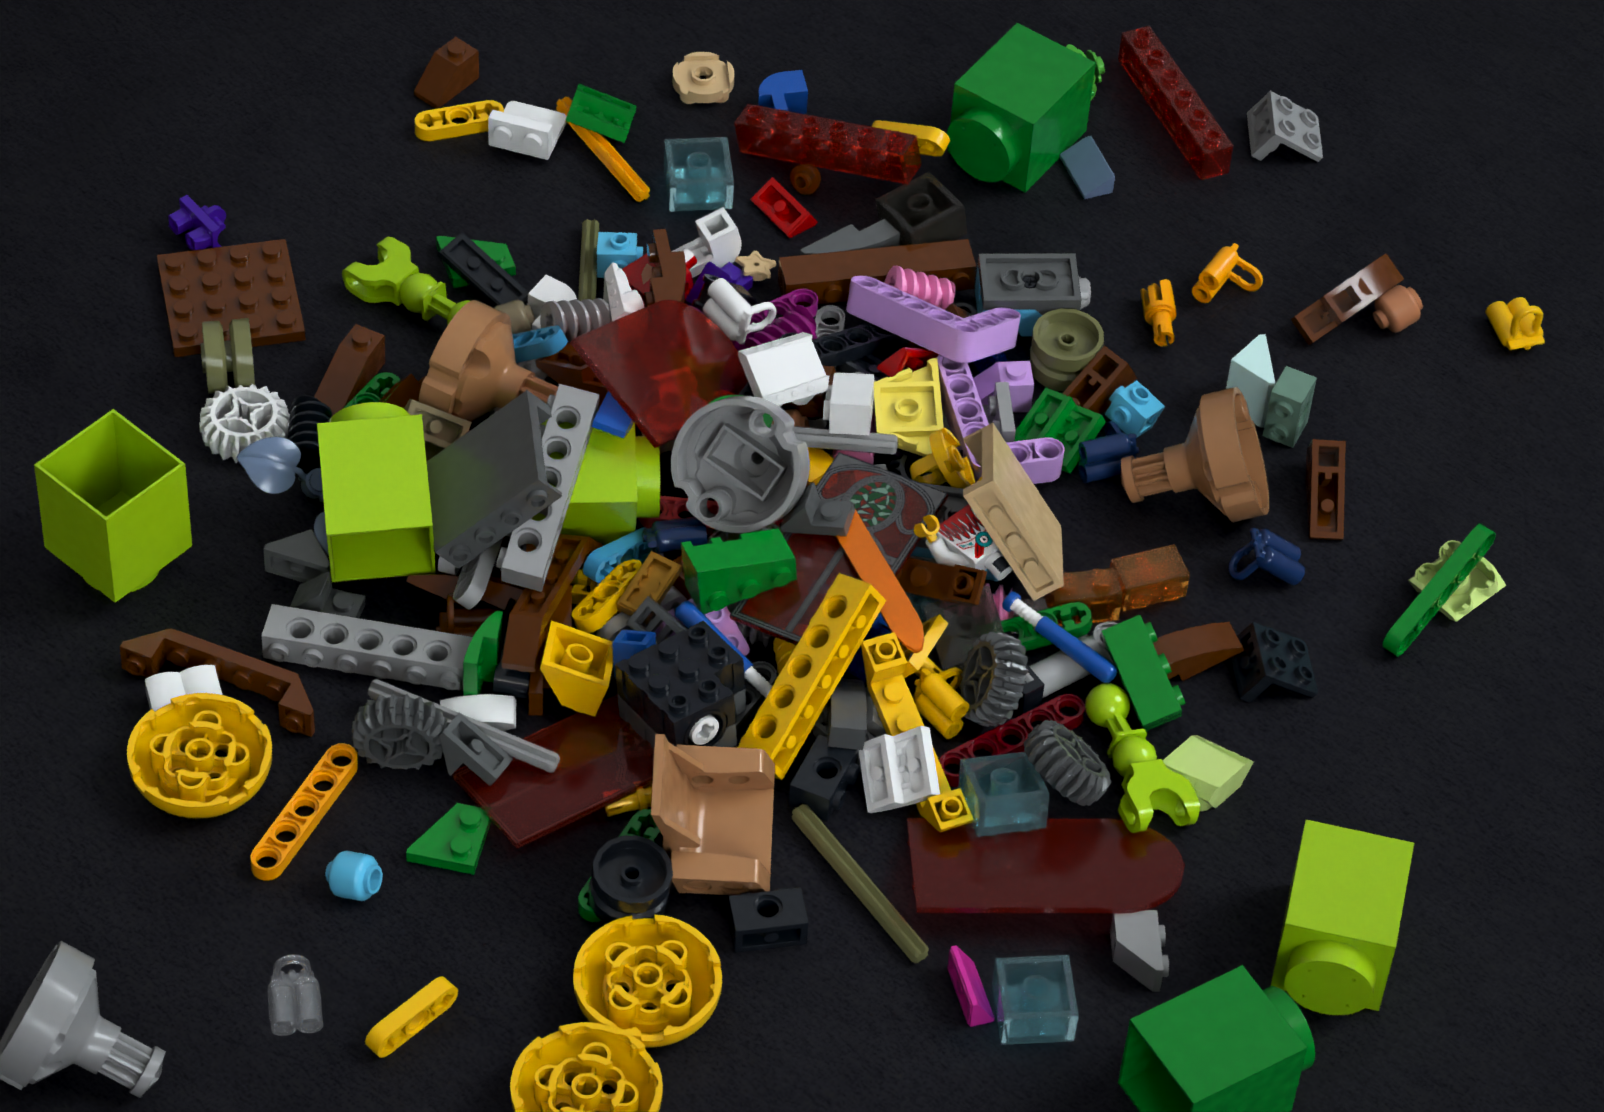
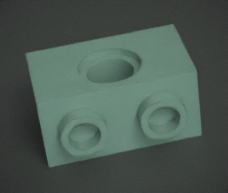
[1263,366,1317,448]

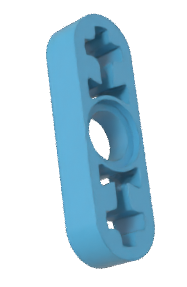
[512,325,568,363]
[583,527,653,584]

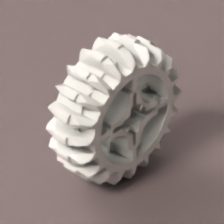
[199,384,290,463]

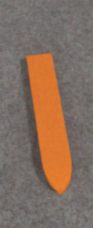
[835,509,925,653]

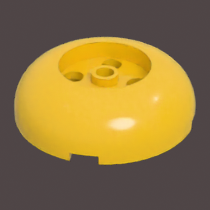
[127,693,272,819]
[573,914,722,1048]
[510,1022,663,1112]

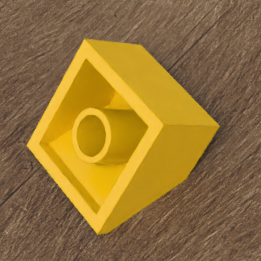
[540,620,613,717]

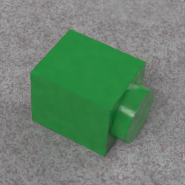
[947,23,1096,193]
[1118,965,1315,1112]

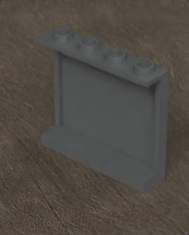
[427,390,562,568]

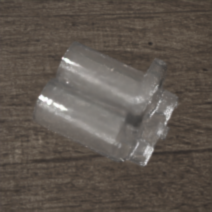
[267,954,324,1036]

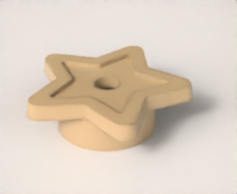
[735,251,776,281]

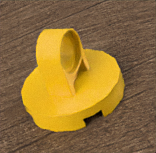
[910,427,975,489]

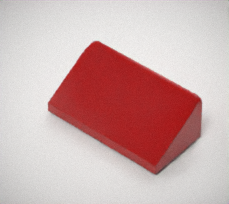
[750,177,818,238]
[877,347,939,377]

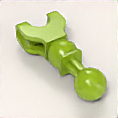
[342,237,471,326]
[1085,683,1200,833]

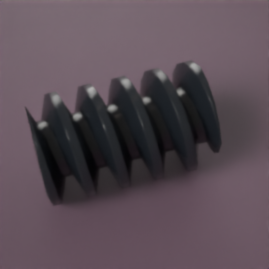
[287,395,333,468]

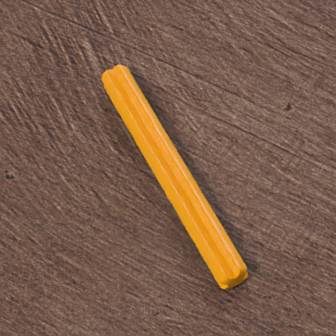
[556,97,650,202]

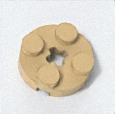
[672,52,735,104]

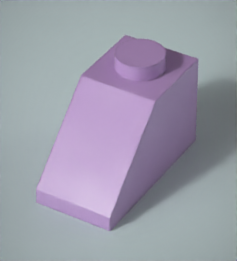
[973,361,1034,412]

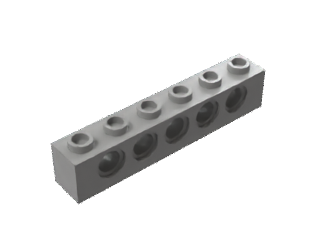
[496,384,599,592]
[261,604,473,691]

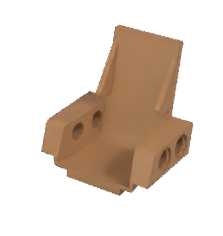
[651,734,775,895]

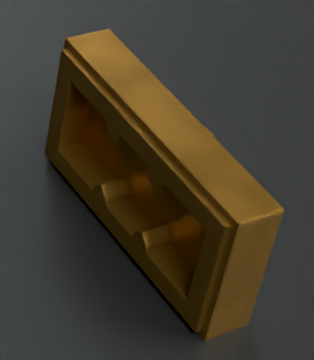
[617,551,682,624]

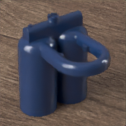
[1078,421,1140,483]
[642,517,708,557]
[1229,528,1305,585]

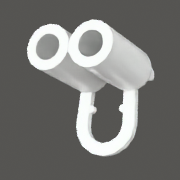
[703,278,777,345]

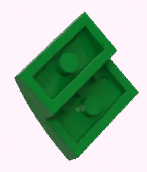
[566,84,637,143]
[1014,388,1106,474]
[463,611,503,696]

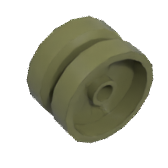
[1029,308,1104,392]
[200,318,255,394]

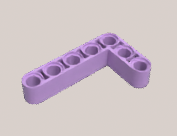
[846,276,1021,363]
[937,354,1065,484]

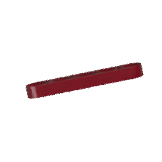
[939,694,1085,787]

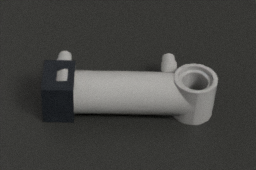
[1017,622,1118,715]

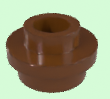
[790,164,821,195]

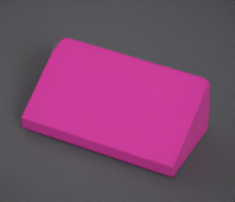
[947,945,995,1027]

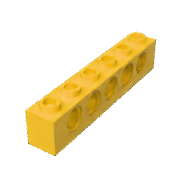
[737,573,886,780]

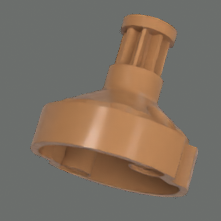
[419,300,558,424]
[1120,387,1269,523]

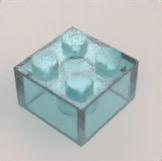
[663,137,734,212]
[958,752,1050,837]
[992,955,1079,1045]

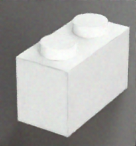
[823,373,874,435]

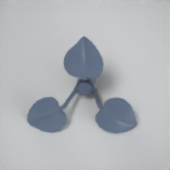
[237,437,329,556]

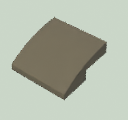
[404,399,472,462]

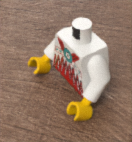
[913,477,1012,580]

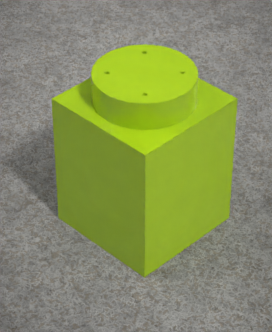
[317,402,436,582]
[34,409,192,603]
[531,419,660,545]
[1271,820,1414,1015]

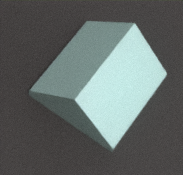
[1226,334,1275,428]

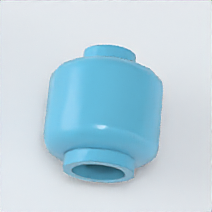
[325,851,383,901]

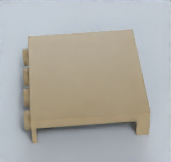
[963,423,1064,601]

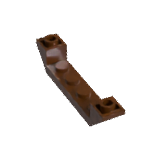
[502,534,604,672]
[806,534,987,607]
[120,628,315,737]

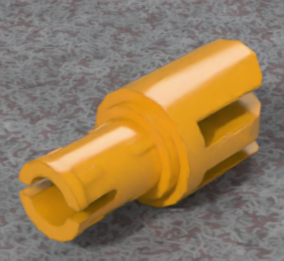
[1140,279,1177,346]

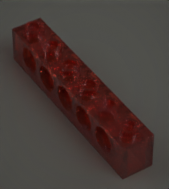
[1118,26,1233,180]
[734,104,922,184]

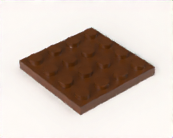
[157,239,306,357]

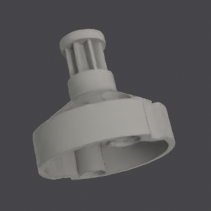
[671,396,810,533]
[0,941,166,1098]

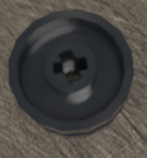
[588,835,673,924]

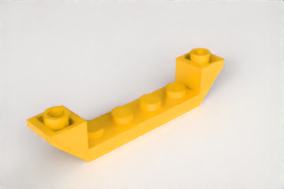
[861,632,974,832]

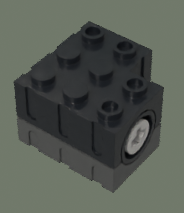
[615,620,746,750]

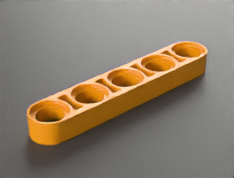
[250,743,358,881]

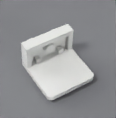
[488,101,567,160]

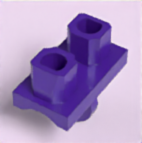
[168,195,226,250]

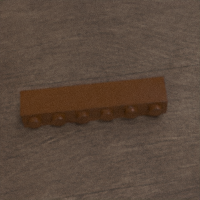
[778,239,976,306]

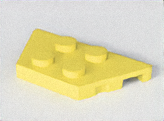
[874,358,944,457]

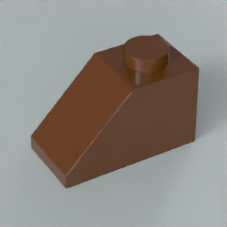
[414,36,479,109]

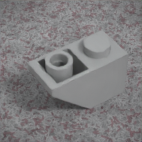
[1110,910,1169,992]

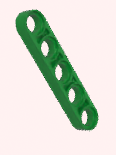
[1382,524,1496,657]

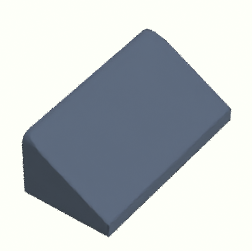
[1060,136,1115,199]

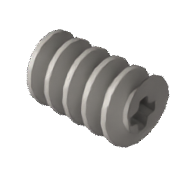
[540,298,613,342]

